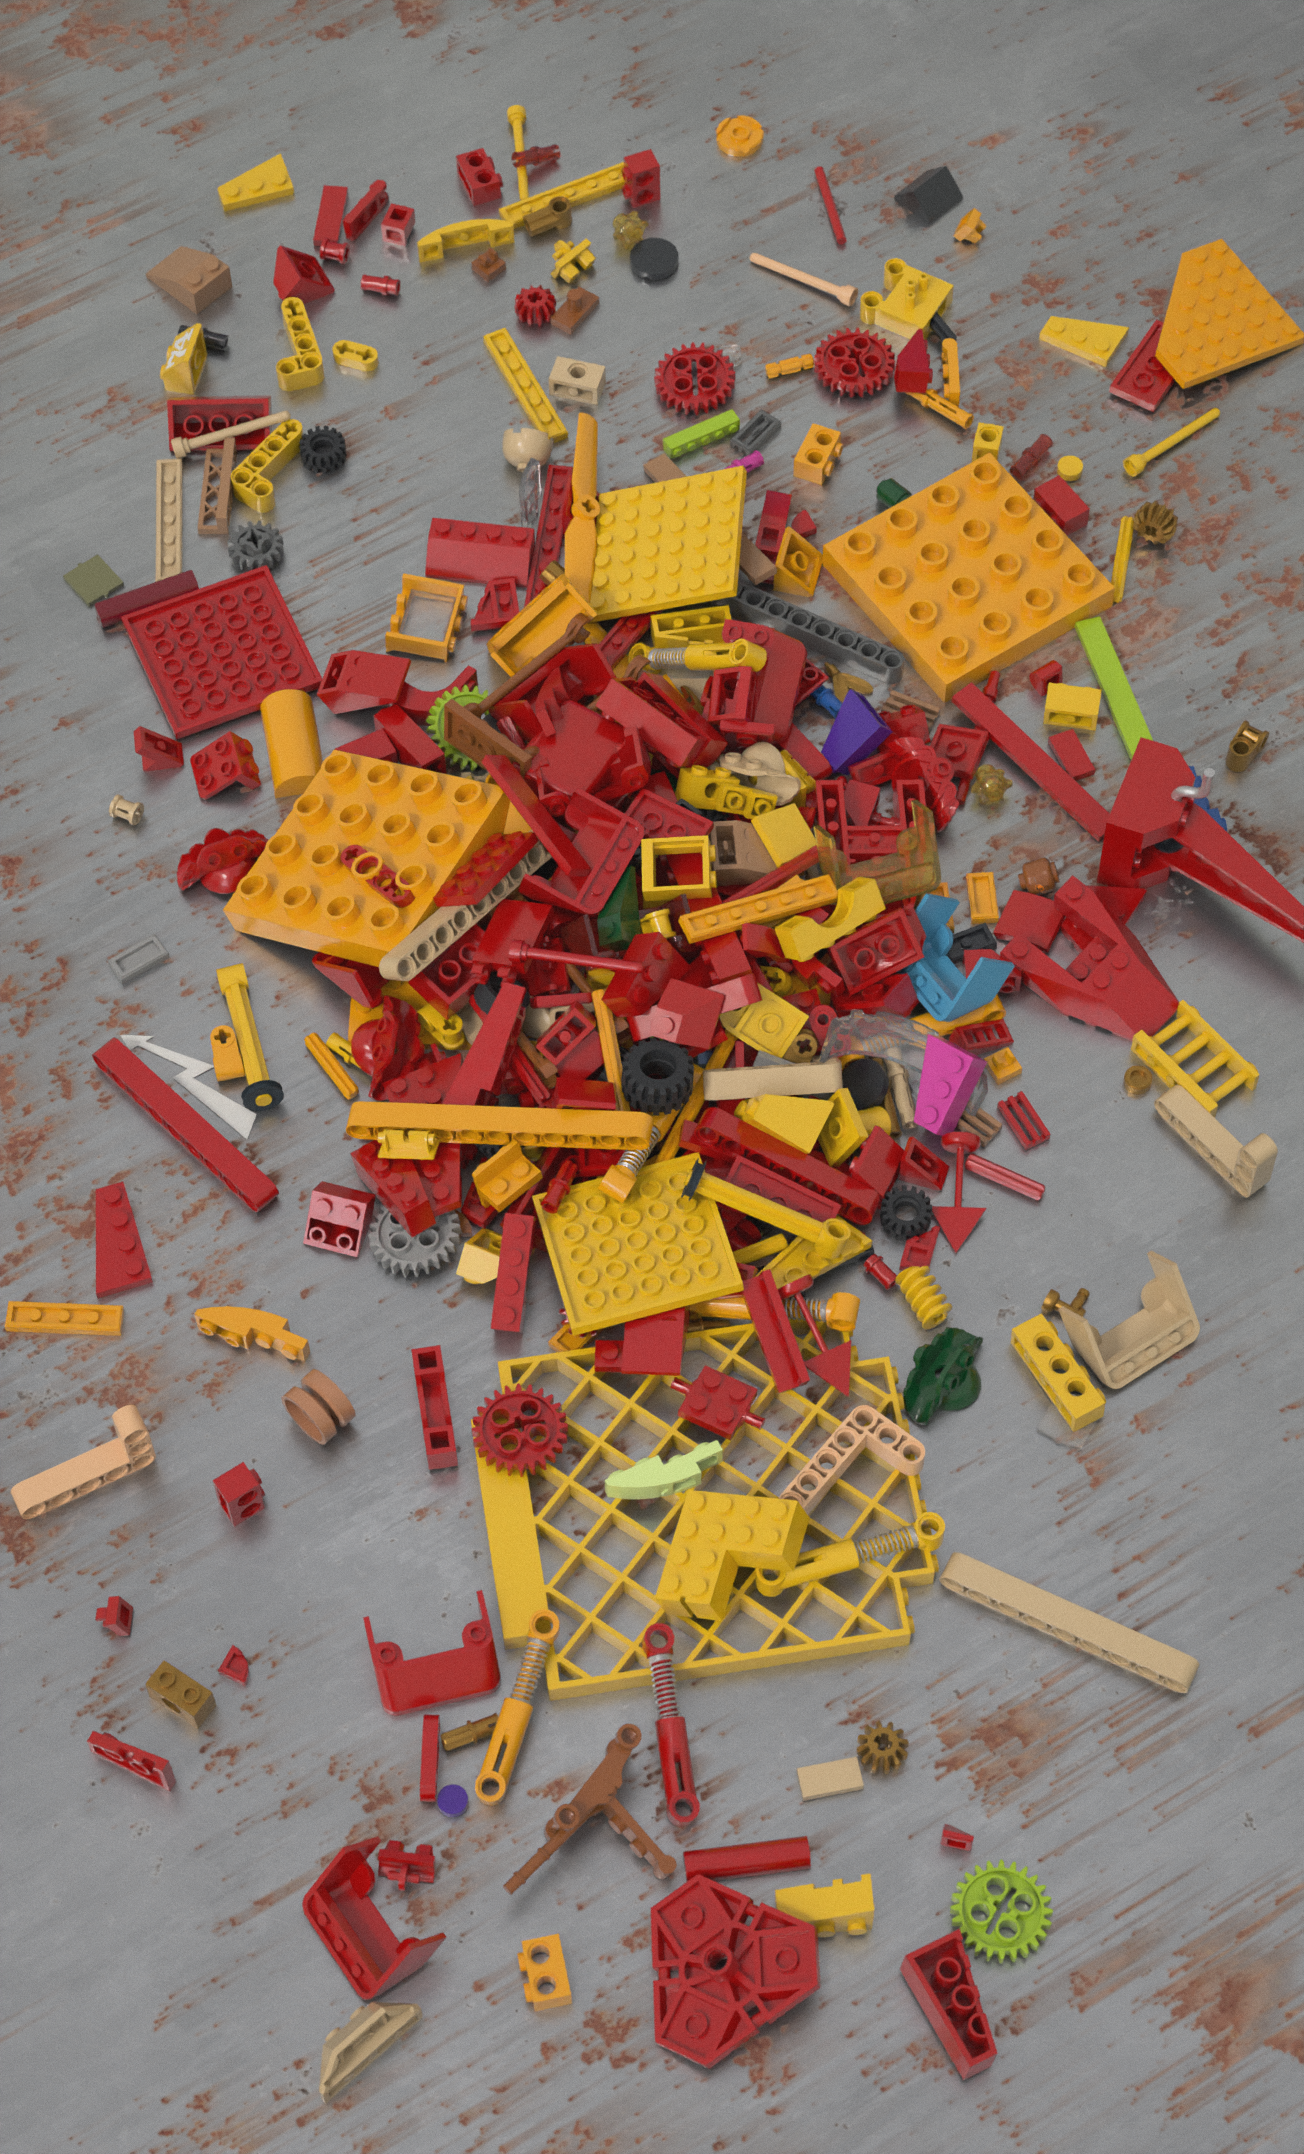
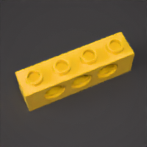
[1011,1313,1106,1432]

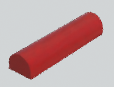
[683,1836,811,1882]

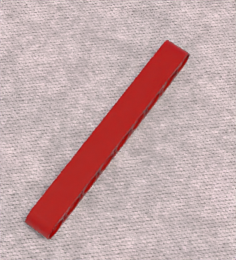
[92,1037,279,1212]

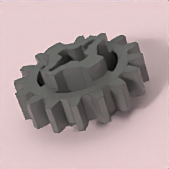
[227,521,284,571]

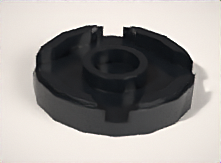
[630,237,679,280]
[842,1059,889,1111]

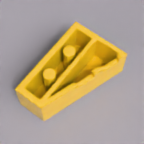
[651,605,731,649]
[775,1873,874,1937]

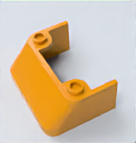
[486,574,597,677]

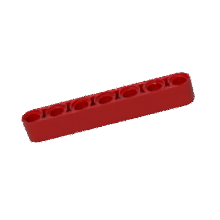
[695,1107,880,1225]

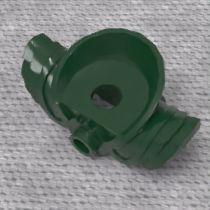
[903,1327,983,1425]

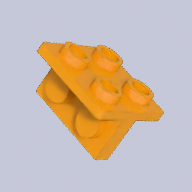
[472,1140,543,1212]

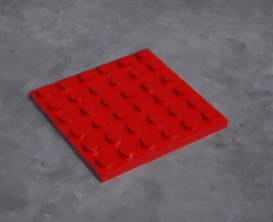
[121,565,322,740]

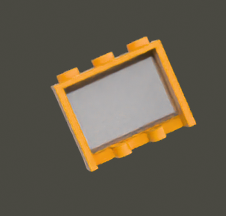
[385,573,468,662]

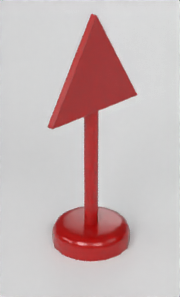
[932,1132,987,1253]
[778,1274,851,1397]

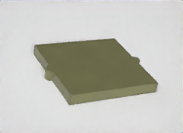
[63,554,124,607]

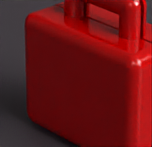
[512,700,637,826]

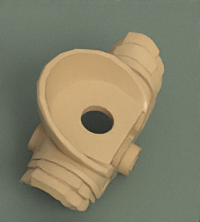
[716,742,801,806]

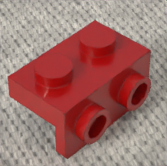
[876,705,930,754]

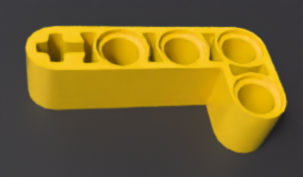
[276,297,325,392]
[231,419,303,513]

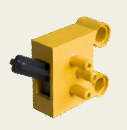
[860,258,957,342]

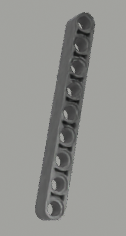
[705,580,904,684]

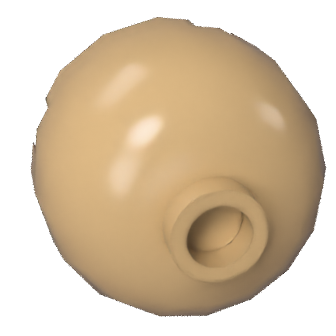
[502,428,554,473]

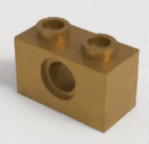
[145,1660,216,1729]

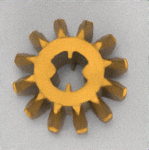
[1133,500,1178,545]
[856,1720,909,1775]

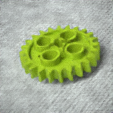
[426,685,489,771]
[950,1859,1053,1964]

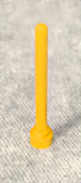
[507,105,529,200]
[1123,408,1220,477]

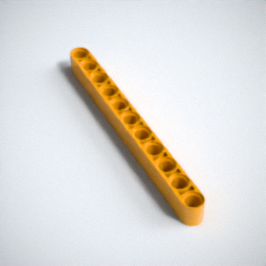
[346,1101,654,1150]

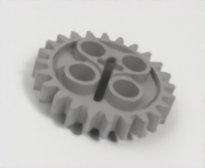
[368,1205,462,1277]

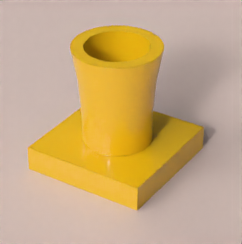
[818,1088,891,1167]

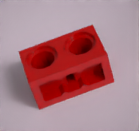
[456,148,503,206]
[621,149,660,208]
[213,1462,265,1527]

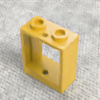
[641,835,717,901]

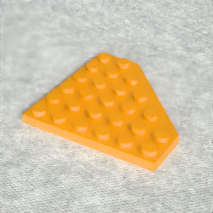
[1155,239,1304,389]

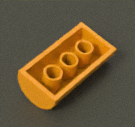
[260,689,323,798]

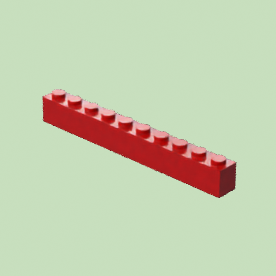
[633,771,752,986]

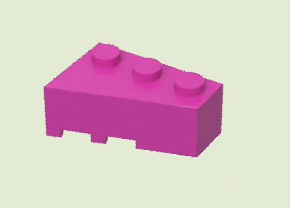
[914,1034,987,1136]

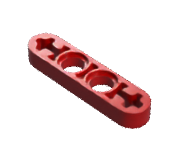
[340,845,415,908]

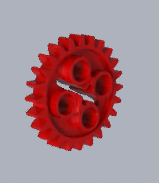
[814,327,895,398]
[654,342,736,415]
[471,1383,568,1477]

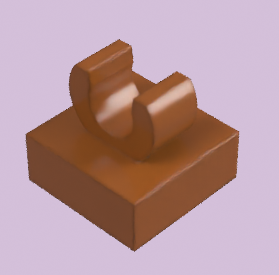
[471,247,506,282]

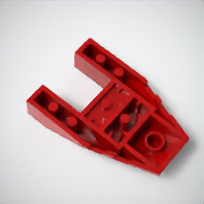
[812,780,930,922]
[1000,875,1179,1041]

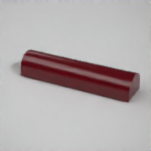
[94,570,199,628]

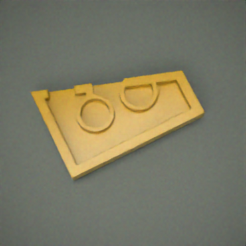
[217,153,294,212]
[1039,316,1129,367]

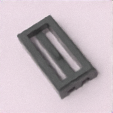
[730,409,781,456]

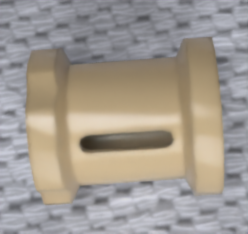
[109,794,144,826]

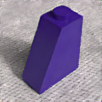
[821,689,893,776]

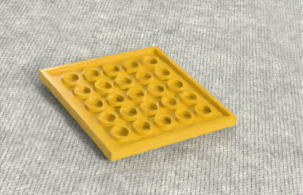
[590,466,747,623]
[532,1152,744,1336]

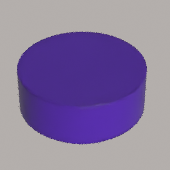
[437,1784,469,1818]

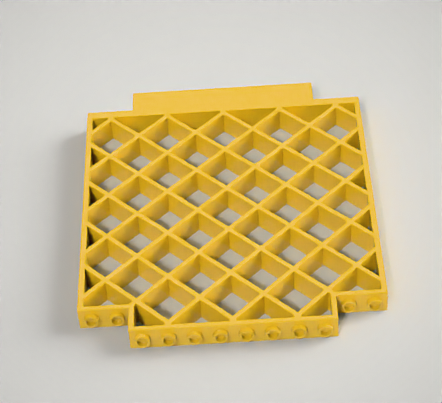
[471,1317,939,1701]

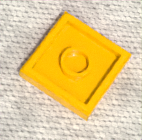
[751,803,818,868]

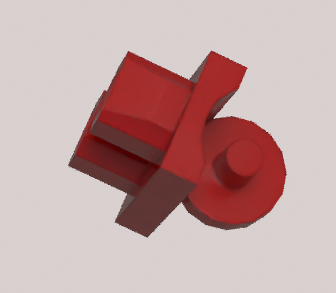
[378,1840,435,1891]

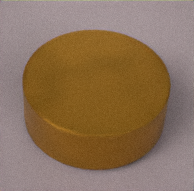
[1123,1065,1152,1095]

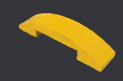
[417,219,515,263]

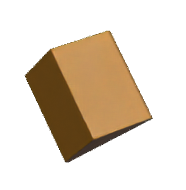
[773,526,823,597]

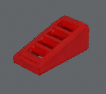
[949,1019,1014,1056]

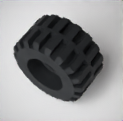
[621,1038,694,1116]

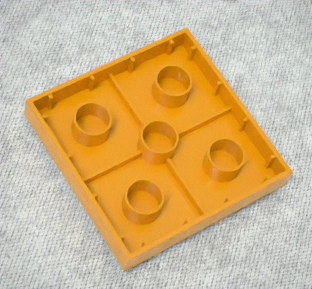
[822,453,1115,703]
[223,750,510,967]

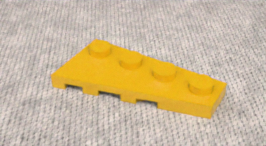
[756,1215,872,1289]

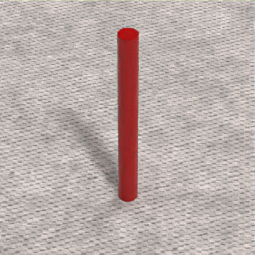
[814,166,847,245]

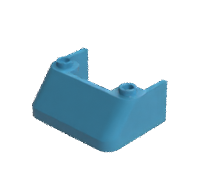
[896,893,1015,1022]

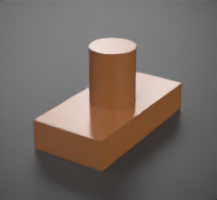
[551,286,600,335]

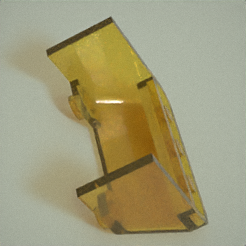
[814,800,941,905]

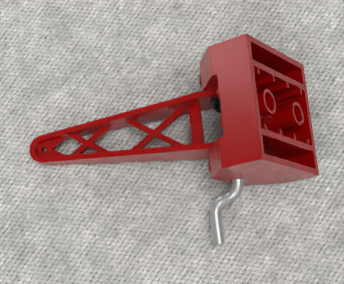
[1097,737,1304,943]

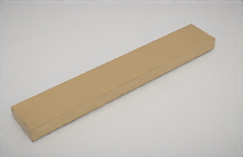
[156,458,183,582]

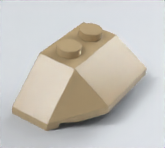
[319,2002,423,2103]

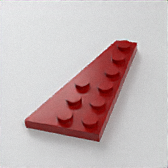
[382,1053,463,1217]

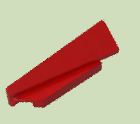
[443,982,526,1106]

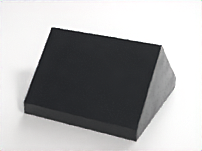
[894,166,963,225]

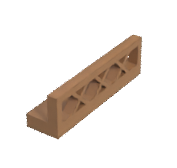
[197,438,238,534]

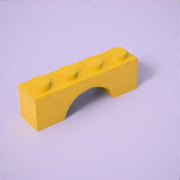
[774,877,886,962]

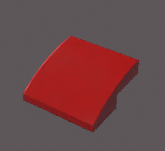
[993,890,1065,953]

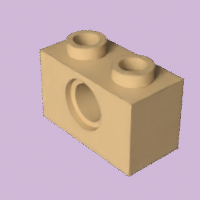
[549,356,606,405]

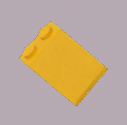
[734,1094,834,1154]

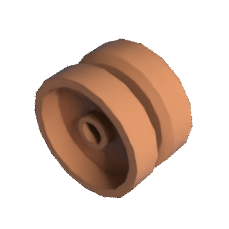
[281,1369,356,1445]

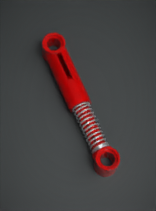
[642,1623,700,1827]

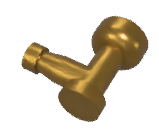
[1041,1288,1090,1318]

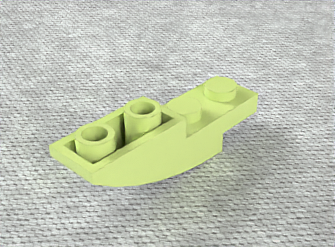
[605,1440,723,1499]

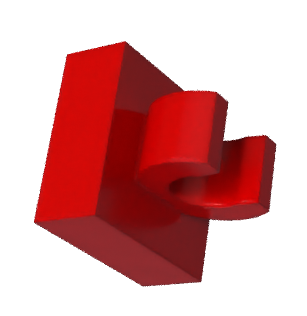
[95,1596,133,1636]

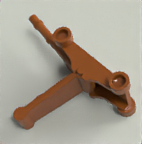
[503,1723,677,1895]

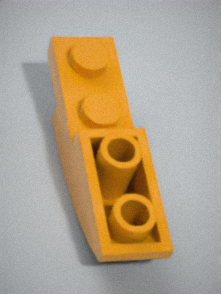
[194,1306,311,1362]

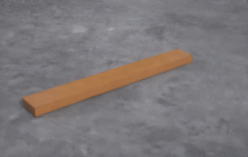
[643,453,777,585]

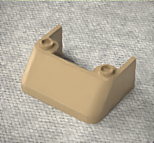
[1058,1251,1200,1389]

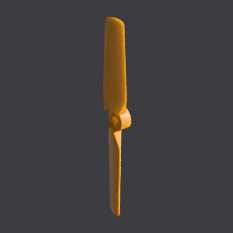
[565,412,600,603]

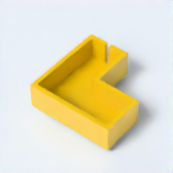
[655,1490,810,1621]

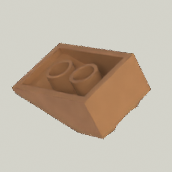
[146,246,232,314]

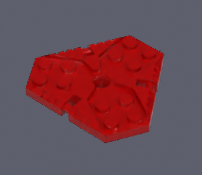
[651,1874,821,2069]

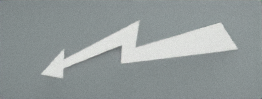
[121,1035,257,1139]

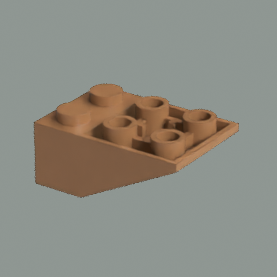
[709,820,777,886]

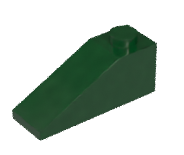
[597,866,641,953]

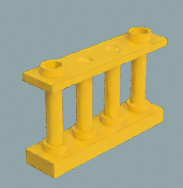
[1131,1000,1260,1118]

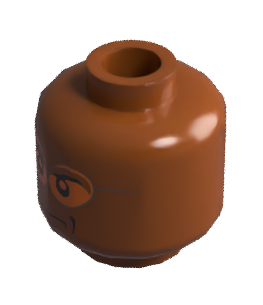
[1018,858,1060,895]

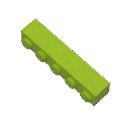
[663,409,740,460]

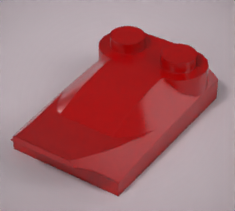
[827,908,927,995]

